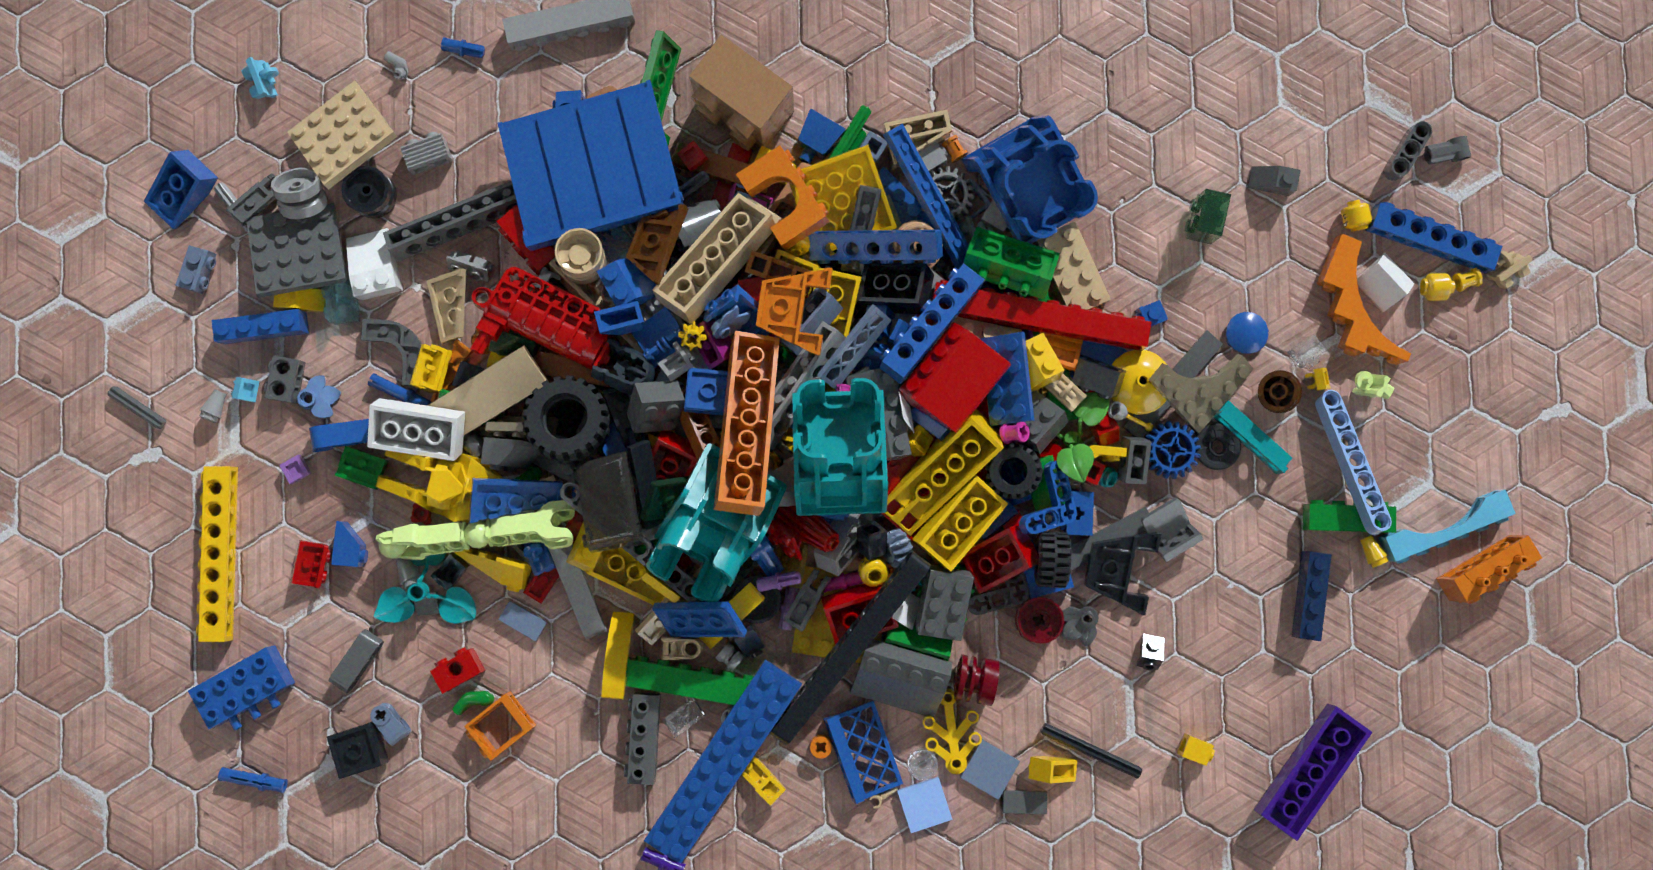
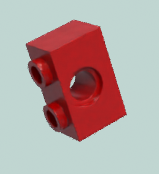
[430,647,486,694]

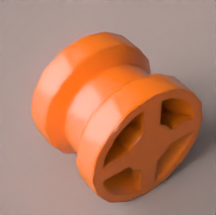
[810,734,832,759]

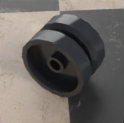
[341,165,397,219]
[733,575,782,623]

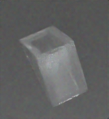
[663,698,705,738]

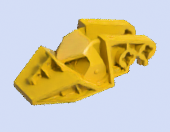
[376,450,504,523]

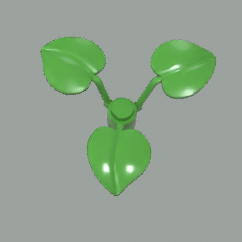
[1056,392,1110,483]

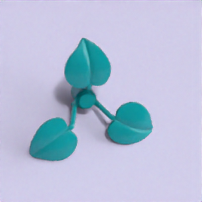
[374,553,476,624]

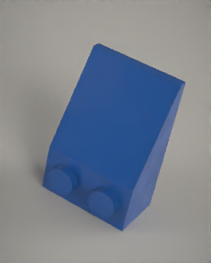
[144,150,218,229]

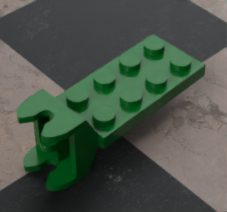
[640,30,682,145]

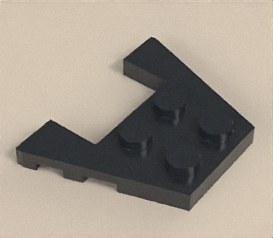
[1084,532,1162,615]

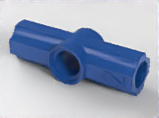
[750,535,784,577]

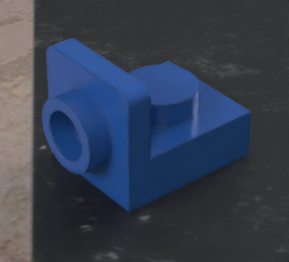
[1134,300,1168,327]

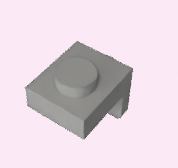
[658,341,693,382]

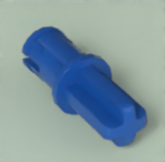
[441,37,485,58]

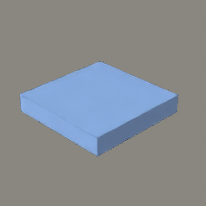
[897,776,953,833]

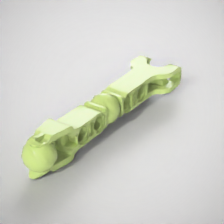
[376,500,575,560]

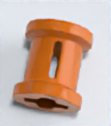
[941,135,969,163]

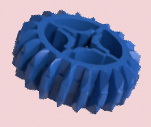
[1145,421,1201,479]

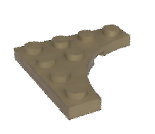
[1149,354,1253,433]

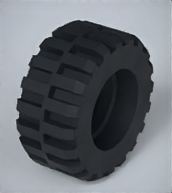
[522,376,611,464]

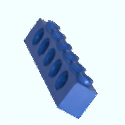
[1365,202,1503,274]
[809,230,943,264]
[880,264,985,385]

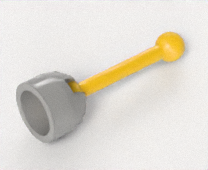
[1108,401,1153,431]

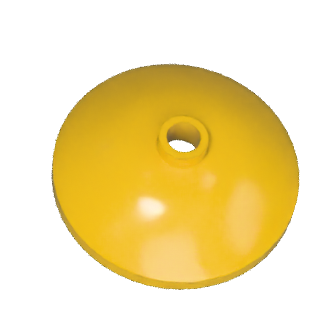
[1110,350,1167,415]

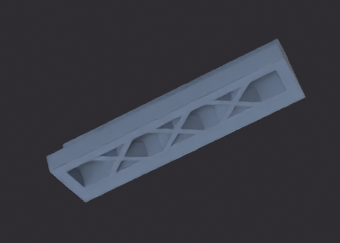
[817,304,891,390]

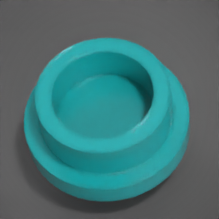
[1099,466,1118,488]

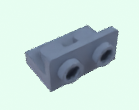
[175,245,217,294]

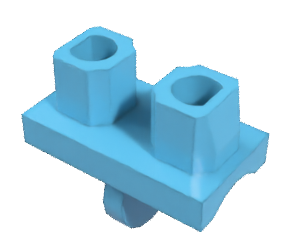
[241,57,279,99]

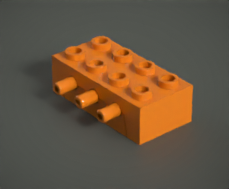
[1436,535,1542,604]

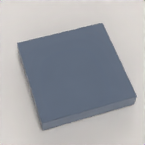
[960,739,1020,800]

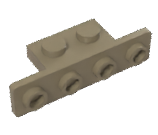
[479,416,559,440]

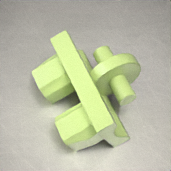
[1352,371,1394,399]

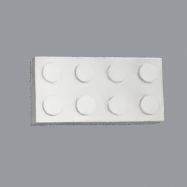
[367,398,465,461]

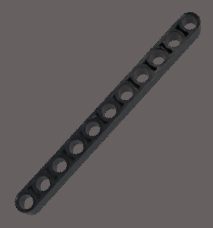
[769,551,931,745]

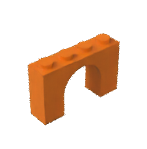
[736,145,830,251]

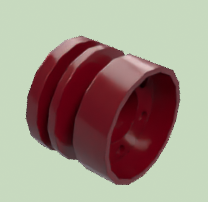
[1015,597,1065,644]
[953,654,1000,706]

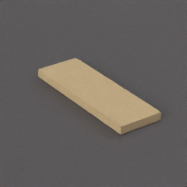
[428,345,549,435]

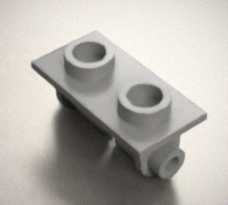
[446,250,493,282]

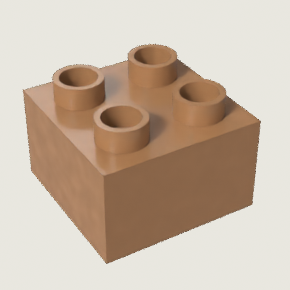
[689,34,794,151]

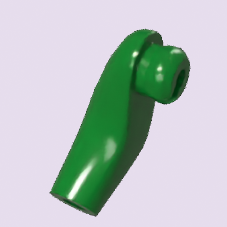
[452,691,494,715]

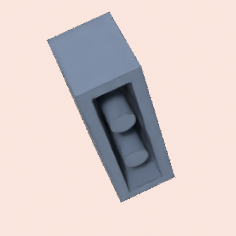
[775,288,843,356]

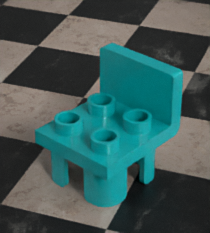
[792,378,888,516]
[646,443,787,602]

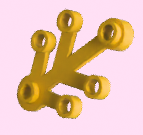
[922,688,982,774]

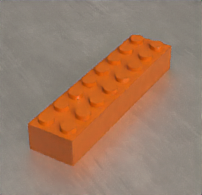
[714,331,780,516]

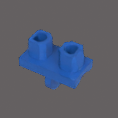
[523,542,556,576]

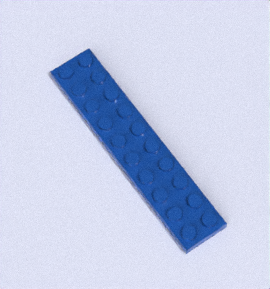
[644,659,802,863]

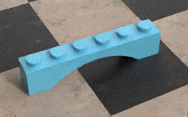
[1378,489,1516,564]

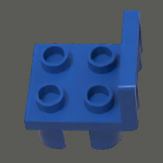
[961,115,1098,244]

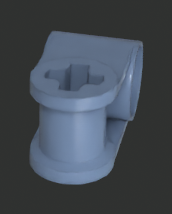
[370,703,411,746]

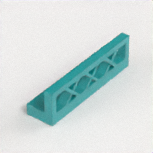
[1213,400,1293,474]

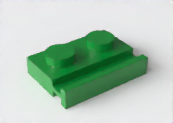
[334,446,388,490]

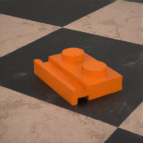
[1039,332,1083,371]

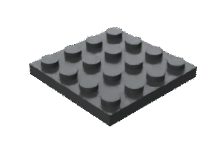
[247,203,347,298]

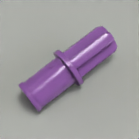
[756,571,801,592]

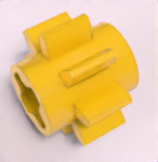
[678,321,706,351]

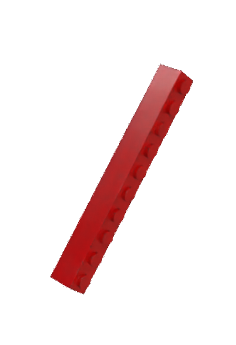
[931,280,1151,351]

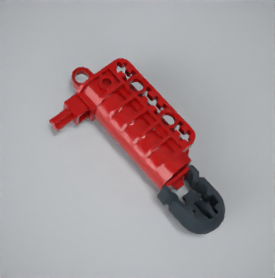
[470,267,655,395]

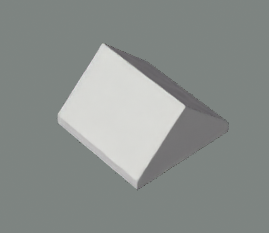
[1357,253,1414,313]

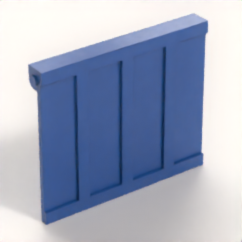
[497,80,684,251]

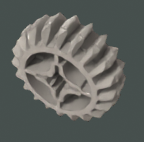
[918,166,975,221]

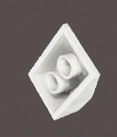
[346,228,403,301]

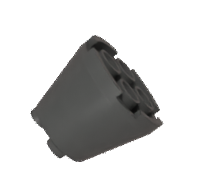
[672,199,721,260]

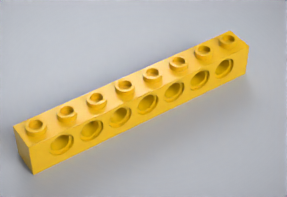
[196,466,238,642]

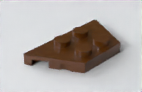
[626,204,689,285]

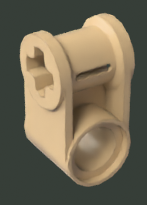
[661,637,704,660]

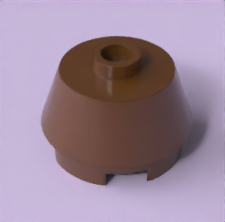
[1258,370,1302,413]

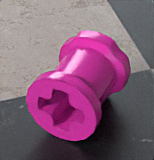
[1000,422,1030,444]

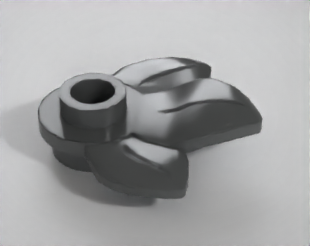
[1062,606,1099,646]

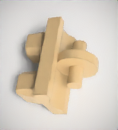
[1486,250,1533,289]
[1044,374,1087,412]

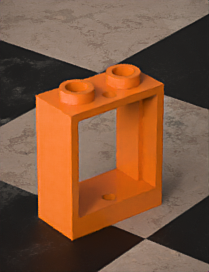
[464,691,537,761]

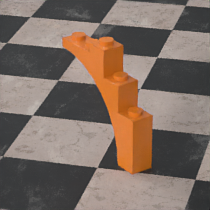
[1317,234,1411,365]

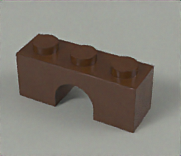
[745,250,814,294]

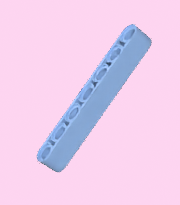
[1315,390,1392,535]

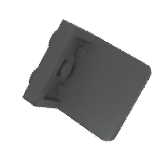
[1141,498,1203,562]

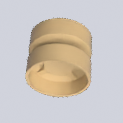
[555,228,606,284]

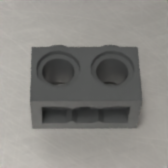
[264,355,306,404]

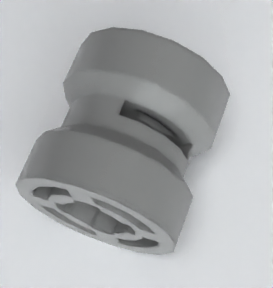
[716,642,745,672]

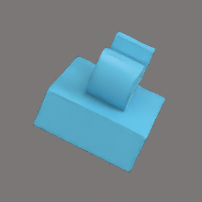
[231,377,260,402]

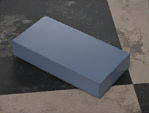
[498,600,548,641]

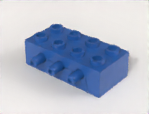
[188,645,295,731]

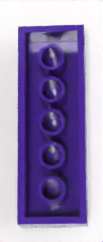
[1254,703,1373,841]

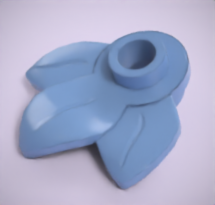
[711,305,751,339]
[297,375,341,418]

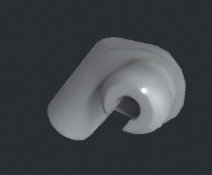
[384,51,409,80]

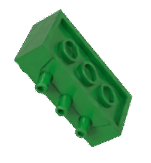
[963,227,1060,300]

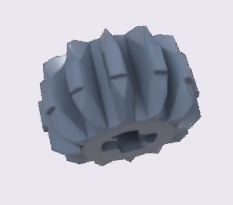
[883,529,913,568]

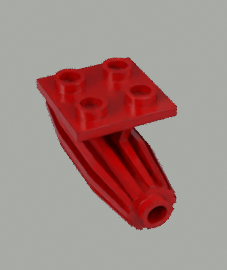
[767,506,839,561]

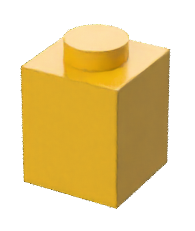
[1177,733,1215,766]

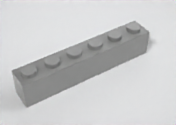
[502,0,635,51]

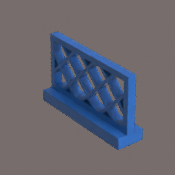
[823,701,903,804]

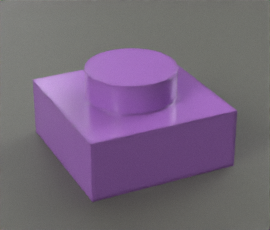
[279,454,311,484]

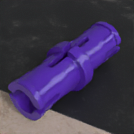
[640,847,686,870]

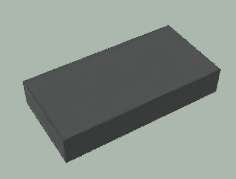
[1002,790,1047,814]

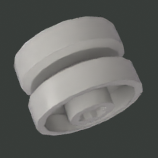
[271,168,327,219]

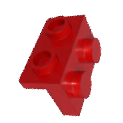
[290,540,331,589]

